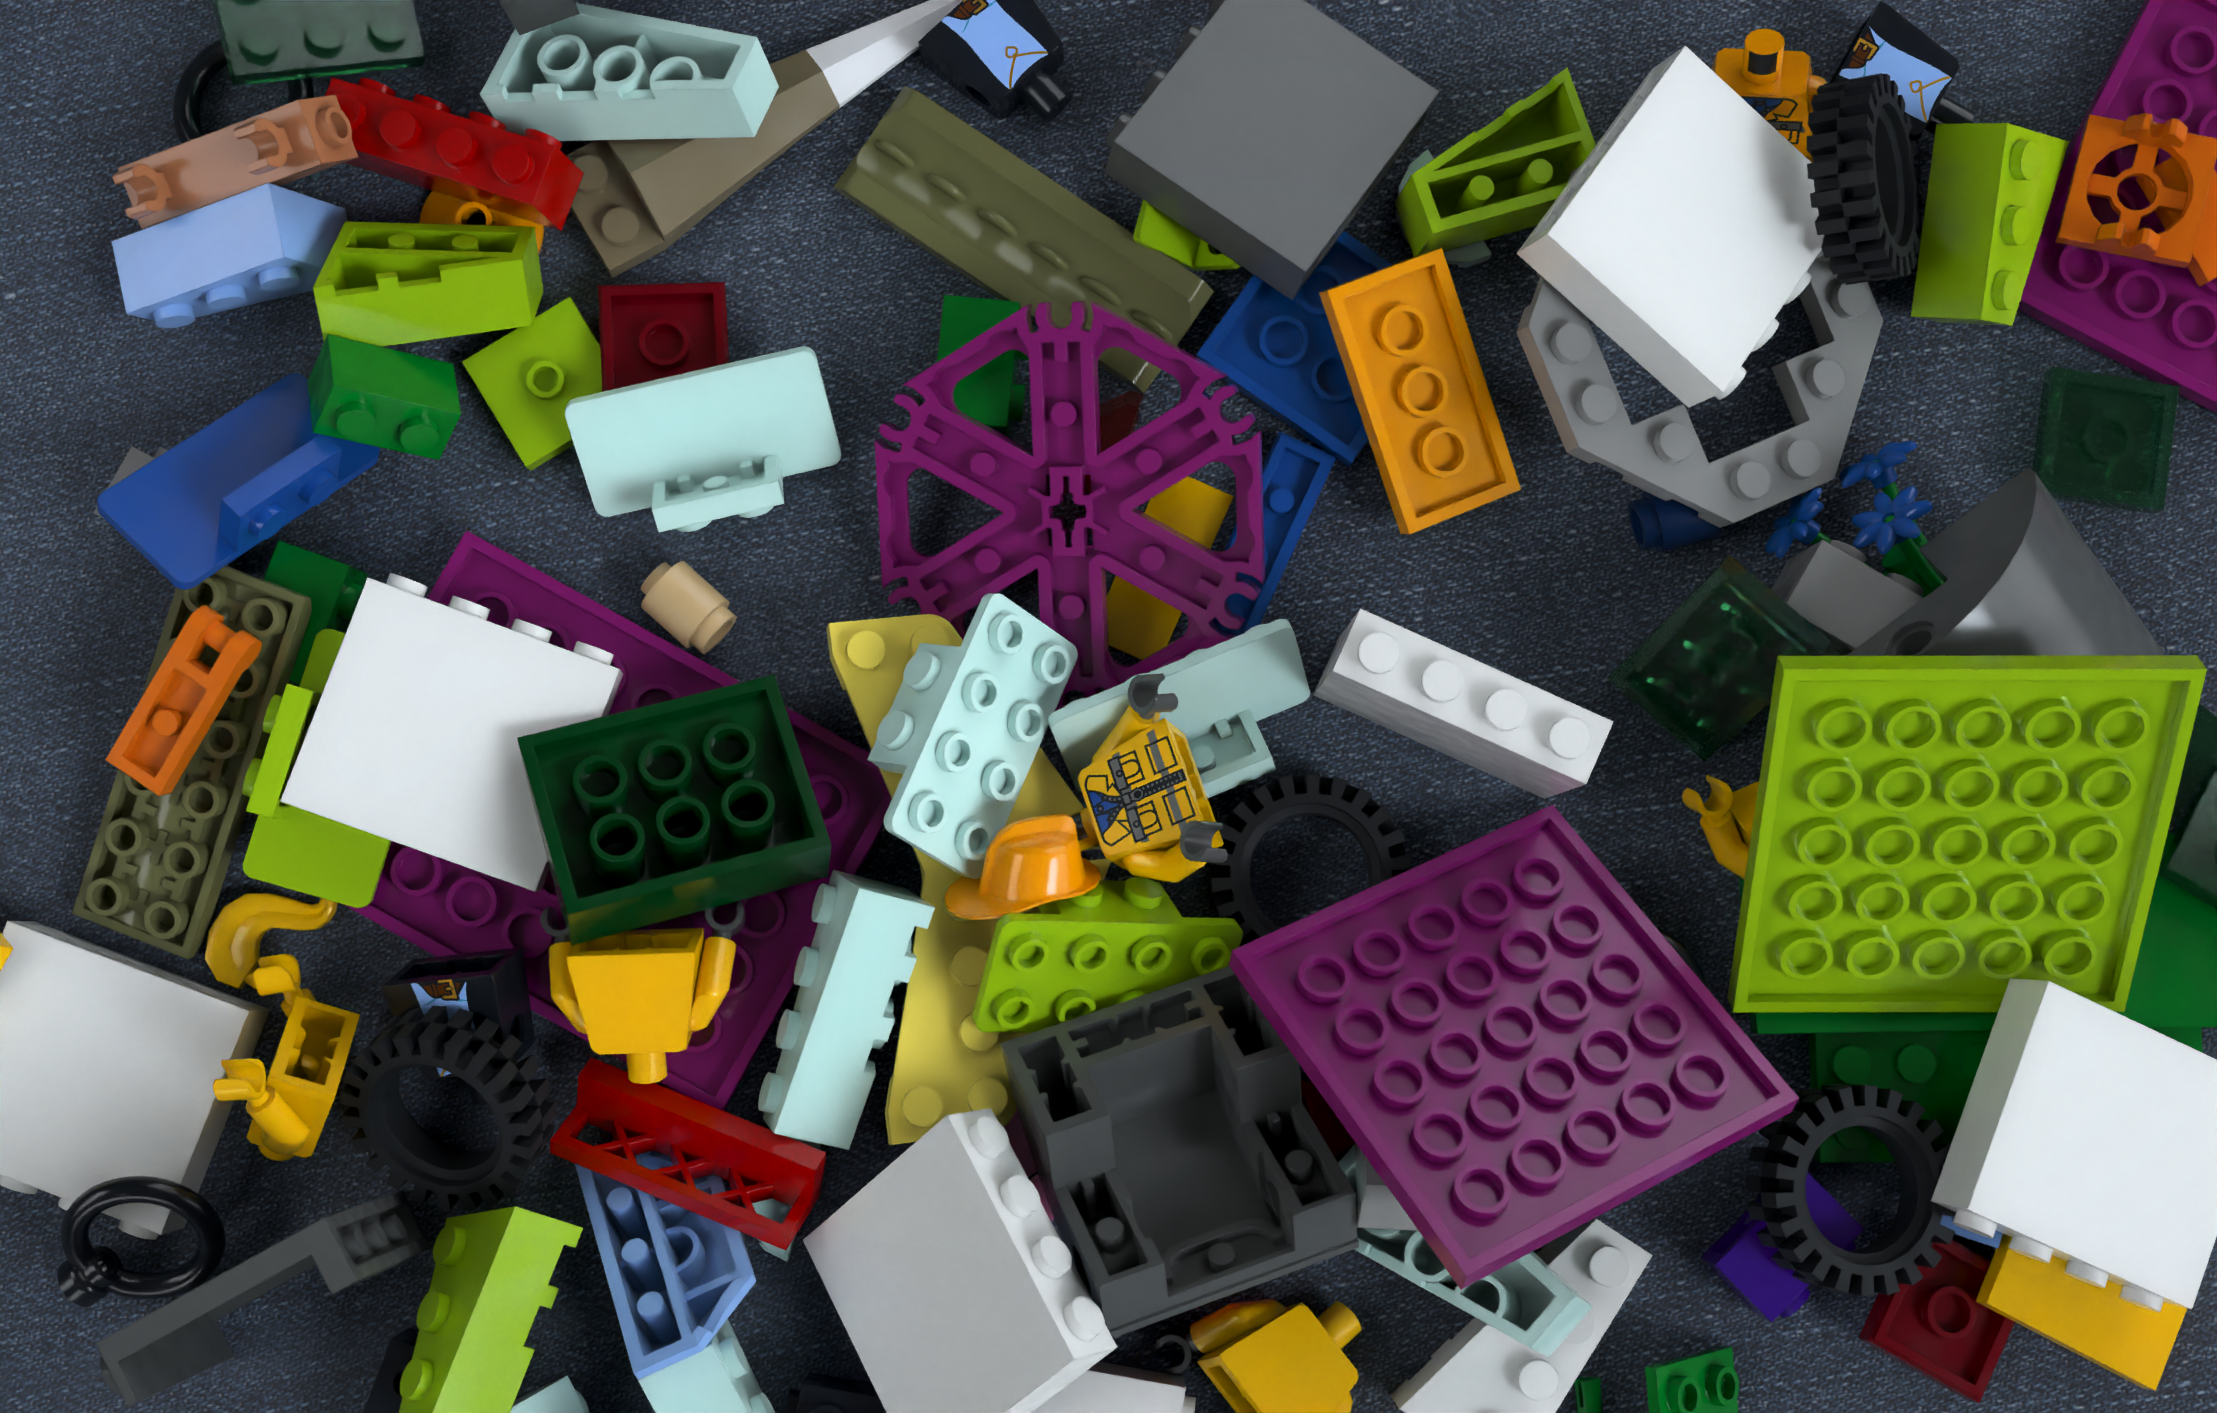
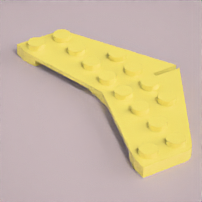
[826,614,1111,1145]

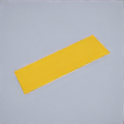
[1106,476,1234,660]

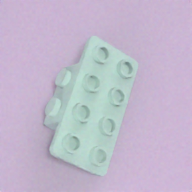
[565,346,841,532]
[867,593,1078,879]
[1048,619,1310,798]

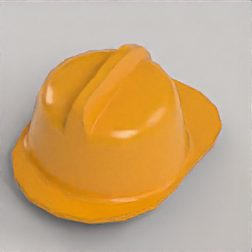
[944,813,1101,920]

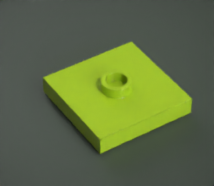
[462,297,602,471]

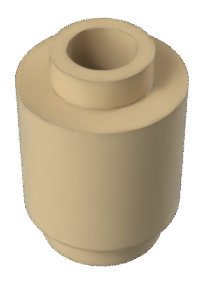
[640,561,737,654]

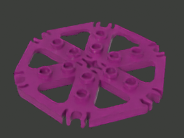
[874,301,1265,711]

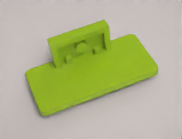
[242,629,391,908]
[972,877,1243,1032]

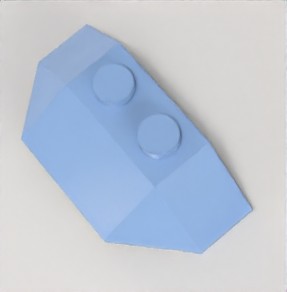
[575,1151,756,1380]

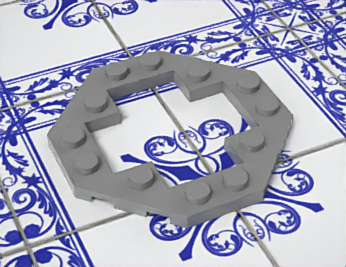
[1516,167,1883,528]

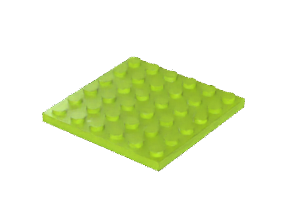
[1727,655,2207,1013]

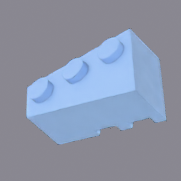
[111,183,348,328]

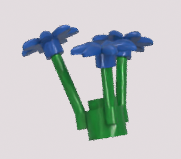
[1765,441,1943,598]

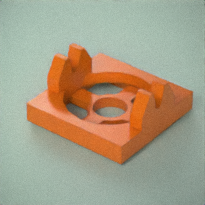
[2055,113,2217,268]

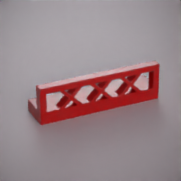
[550,1057,826,1250]

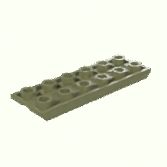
[834,86,1214,395]
[72,565,312,959]

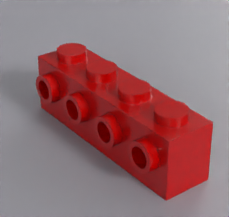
[325,77,584,231]

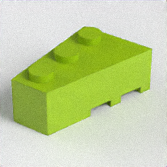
[1394,67,1596,257]
[1911,123,2069,326]
[313,221,544,347]
[399,1206,583,1413]

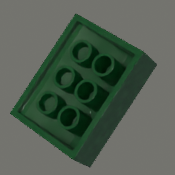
[517,675,831,946]

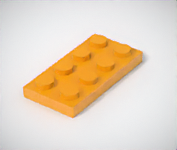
[1319,248,1521,535]

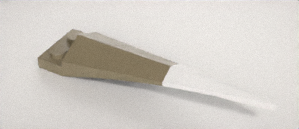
[566,0,963,278]

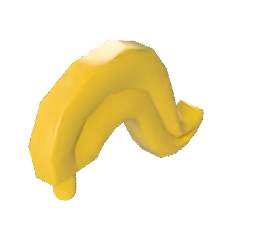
[204,893,338,990]

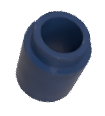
[1628,491,1722,553]

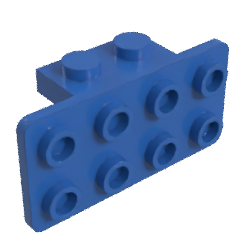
[97,373,380,590]

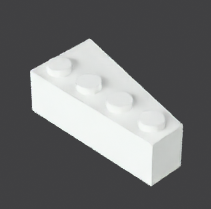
[1391,1218,1653,1413]

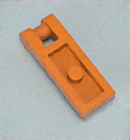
[105,605,262,796]

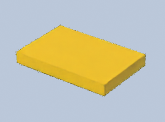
[1975,1234,2187,1391]

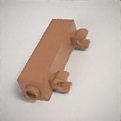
[112,95,358,229]

